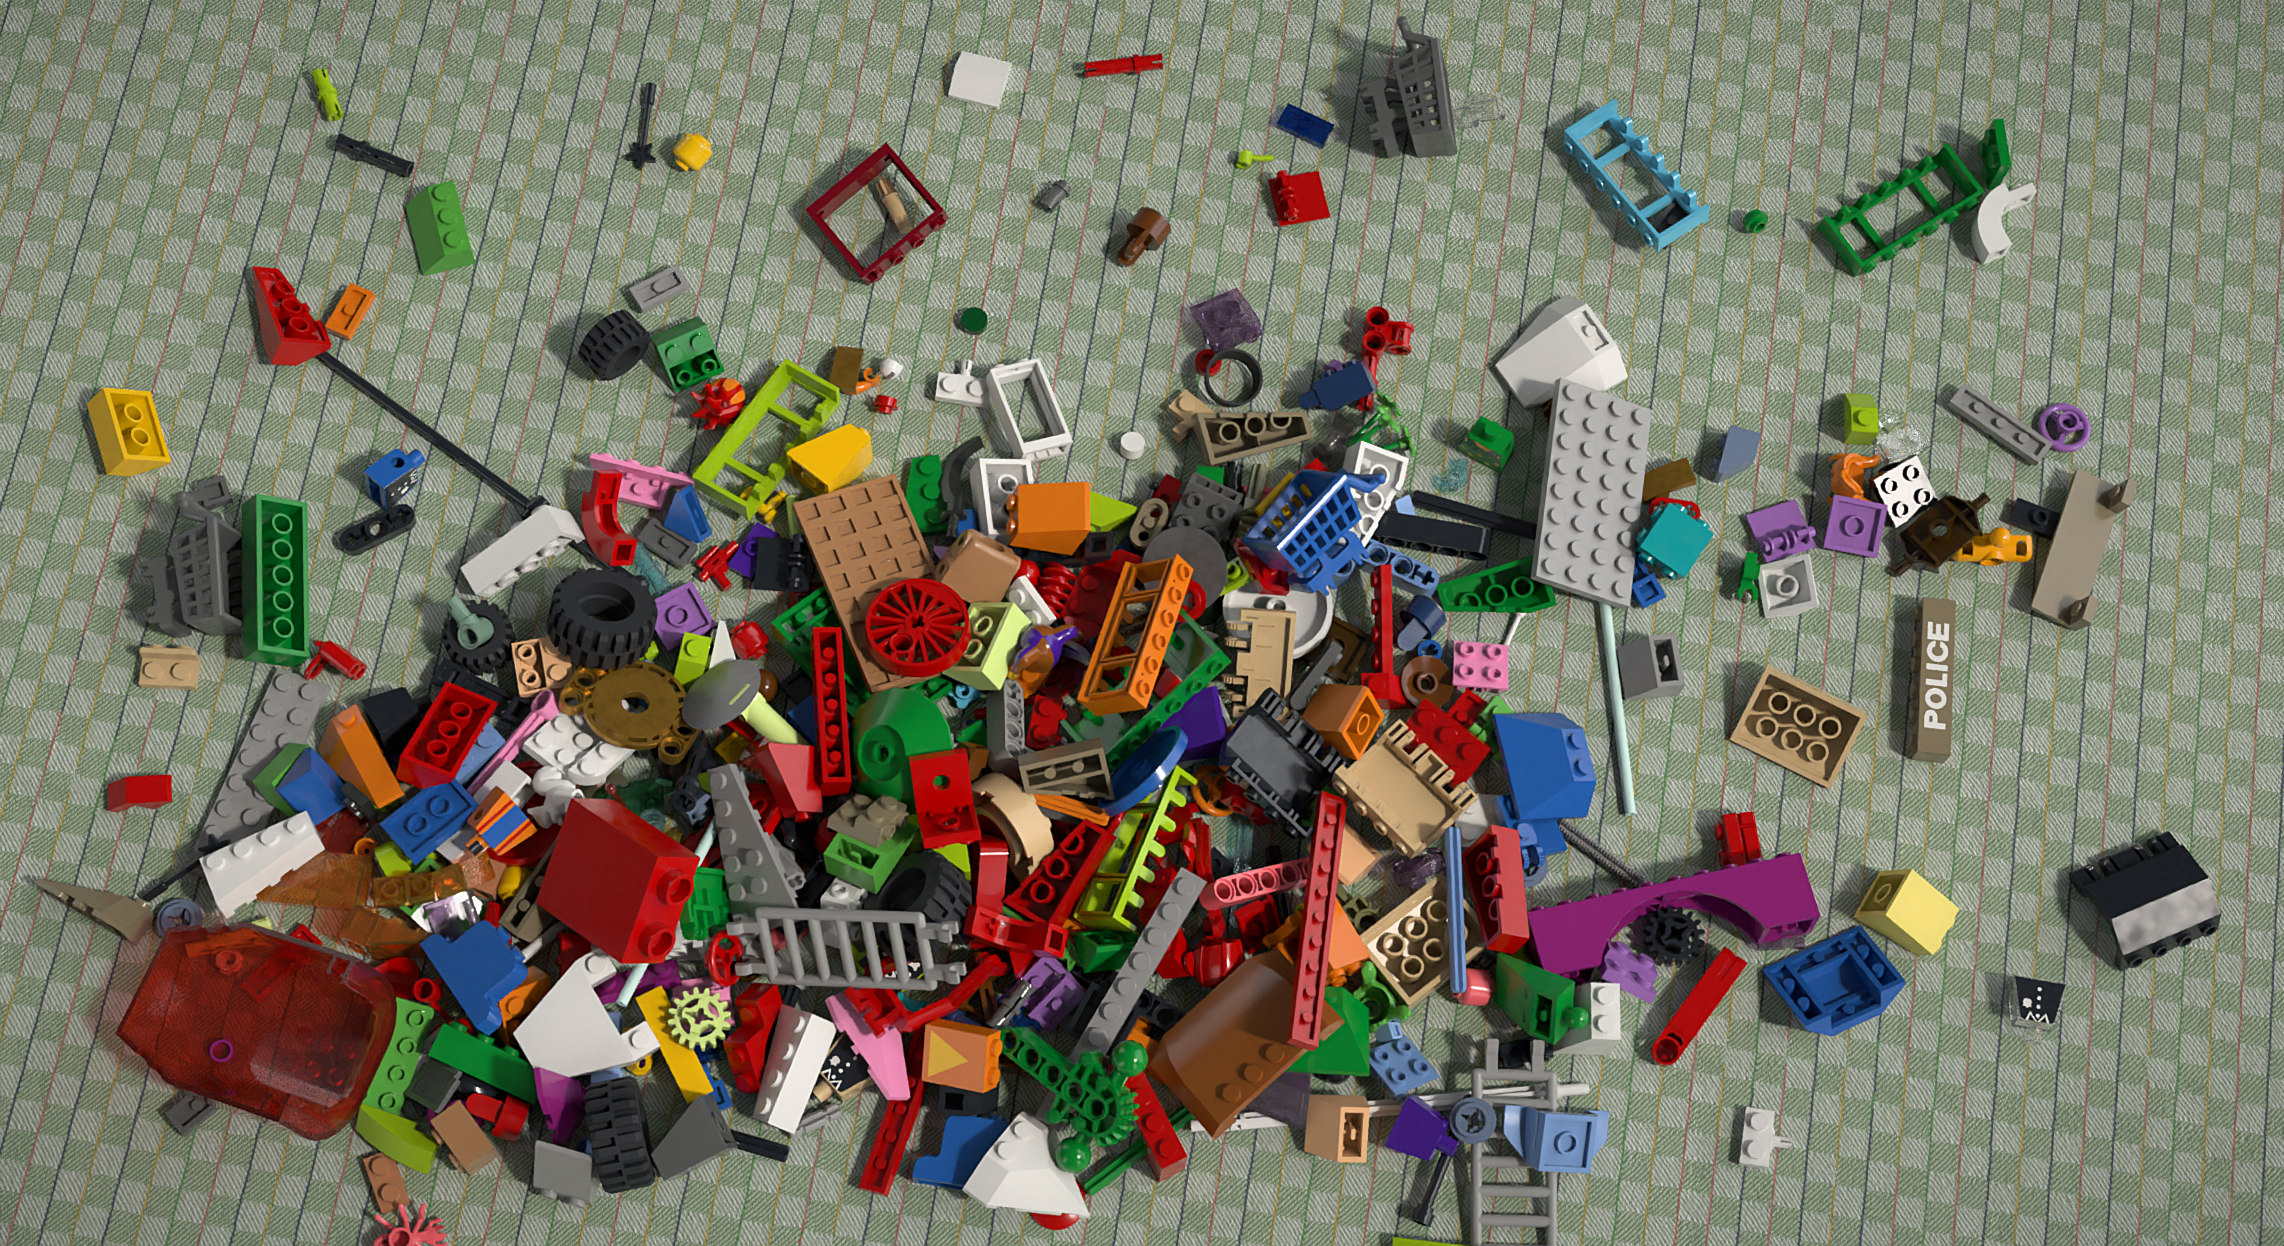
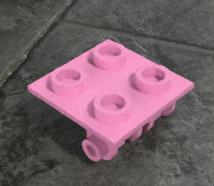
[1452,640,1508,694]

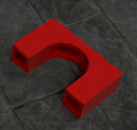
[1107,1064,1188,1183]

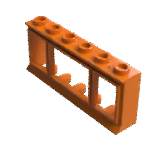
[1077,554,1194,716]

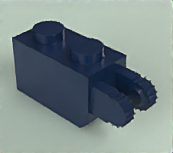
[1298,359,1378,411]

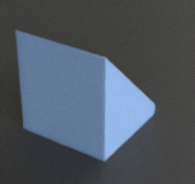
[1393,494,1416,515]
[1374,1022,1403,1045]

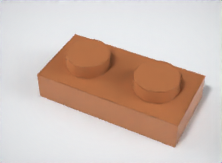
[363,1152,411,1215]

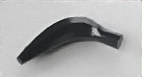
[455,1072,515,1100]

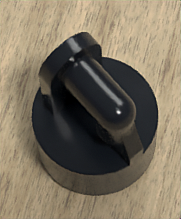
[774,815,817,862]

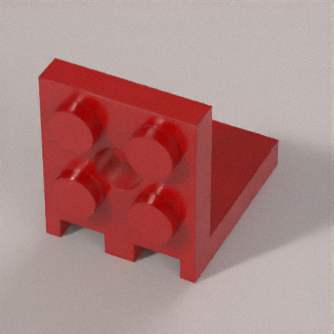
[909,748,982,849]

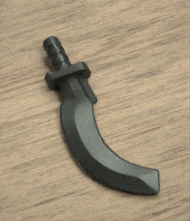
[940,436,984,543]

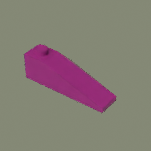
[533,1067,587,1147]

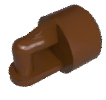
[1117,207,1171,267]

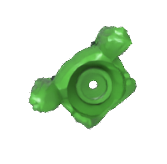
[1352,961,1412,1033]

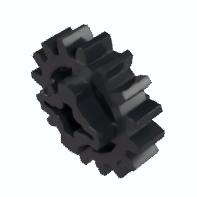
[1643,906,1705,968]

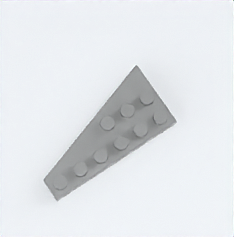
[707,764,804,937]

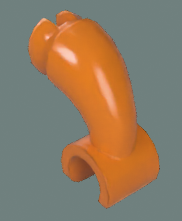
[843,368,880,395]

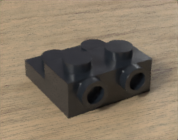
[1065,979,1145,1058]

